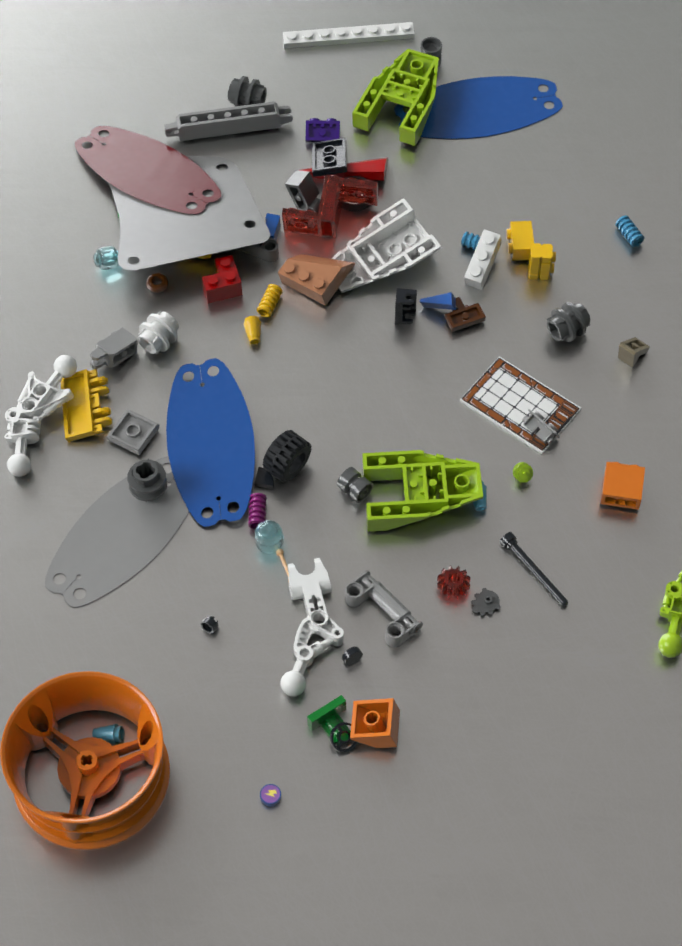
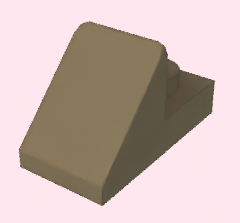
[618,337,650,367]

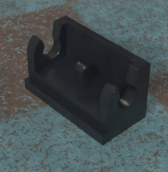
[395,288,417,325]

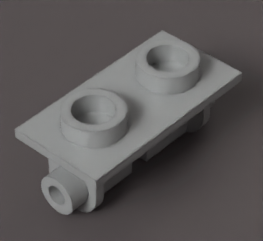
[522,409,560,445]

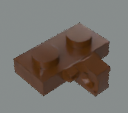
[445,297,486,332]

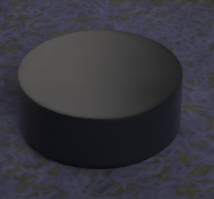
[342,647,363,666]

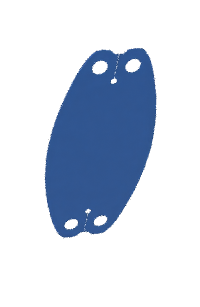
[394,76,563,139]
[166,358,255,527]

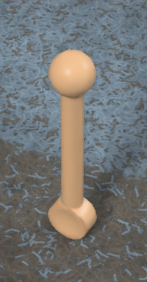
[276,548,289,582]

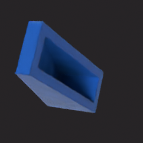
[420,292,456,310]

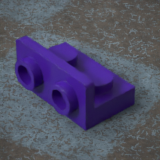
[305,118,340,142]

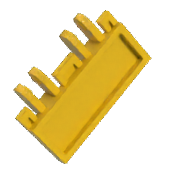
[61,369,112,442]

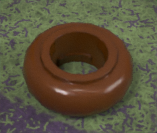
[146,273,168,293]

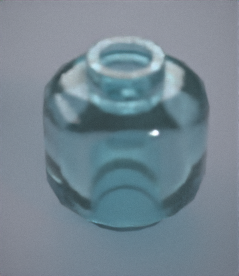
[93,245,119,270]

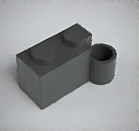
[285,170,324,217]

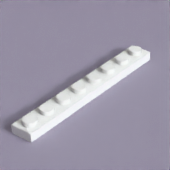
[283,22,414,49]

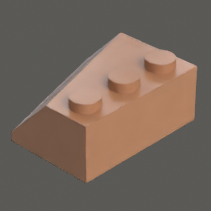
[278,254,355,306]

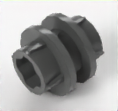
[228,76,267,107]
[547,302,591,342]
[127,459,167,502]

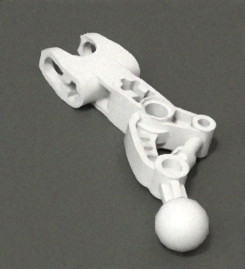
[280,558,344,697]

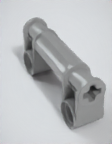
[345,570,423,648]

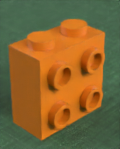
[600,462,645,510]

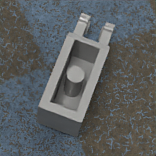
[90,327,138,369]

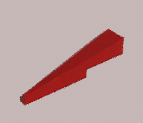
[299,157,388,181]

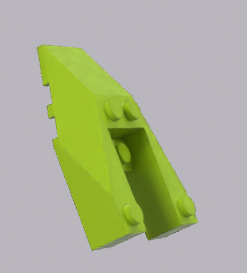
[352,49,439,146]
[362,450,483,531]

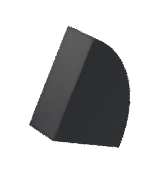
[254,467,274,489]

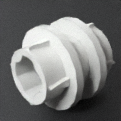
[137,311,179,354]

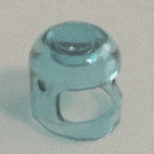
[255,520,284,554]

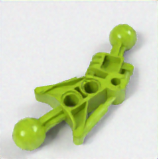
[658,571,682,658]

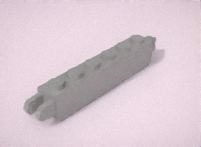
[164,101,293,141]

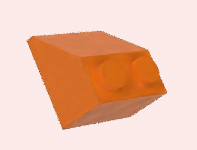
[350,698,400,748]

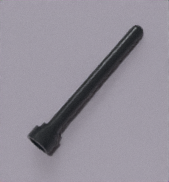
[500,532,568,606]

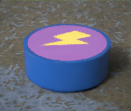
[260,784,281,807]

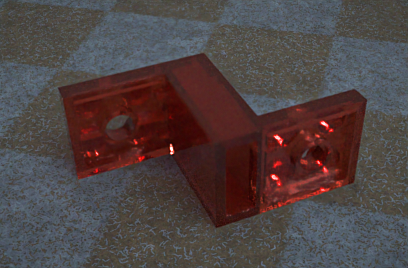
[282,175,378,238]

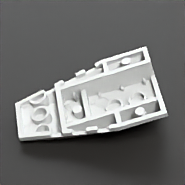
[332,198,442,293]

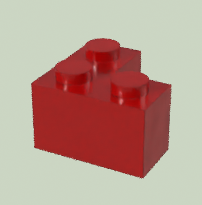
[202,255,243,304]

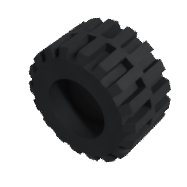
[263,430,312,482]

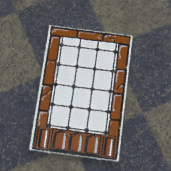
[460,356,581,454]

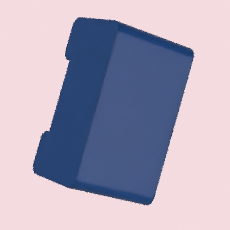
[265,213,281,240]

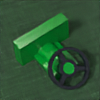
[307,695,358,752]

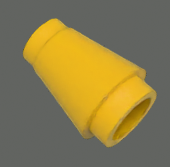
[243,316,261,344]

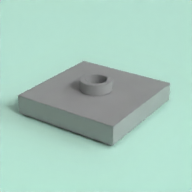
[107,409,160,455]

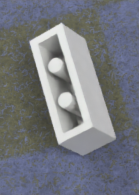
[464,229,502,290]

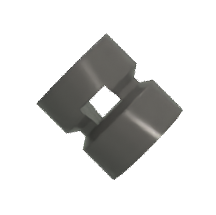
[420,37,442,67]
[337,467,373,503]

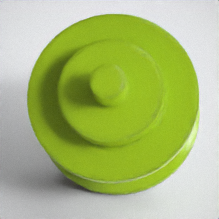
[513,462,533,483]

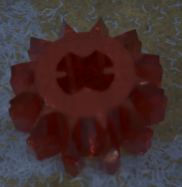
[437,565,471,599]

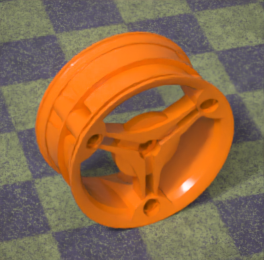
[0,671,170,850]

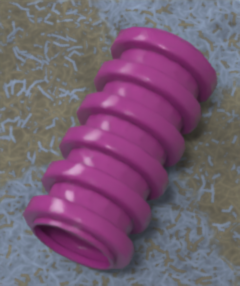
[248,493,267,530]

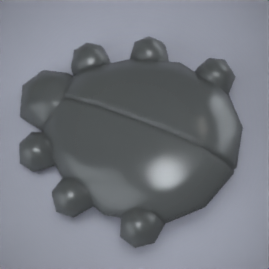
[471,588,501,616]

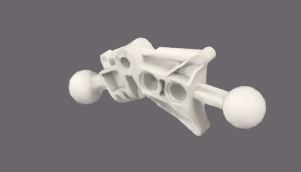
[4,355,77,477]

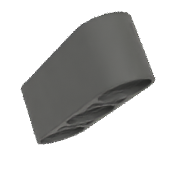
[237,238,279,262]

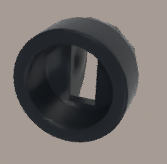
[200,616,218,634]

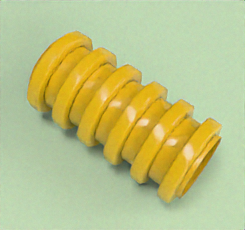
[257,284,283,317]

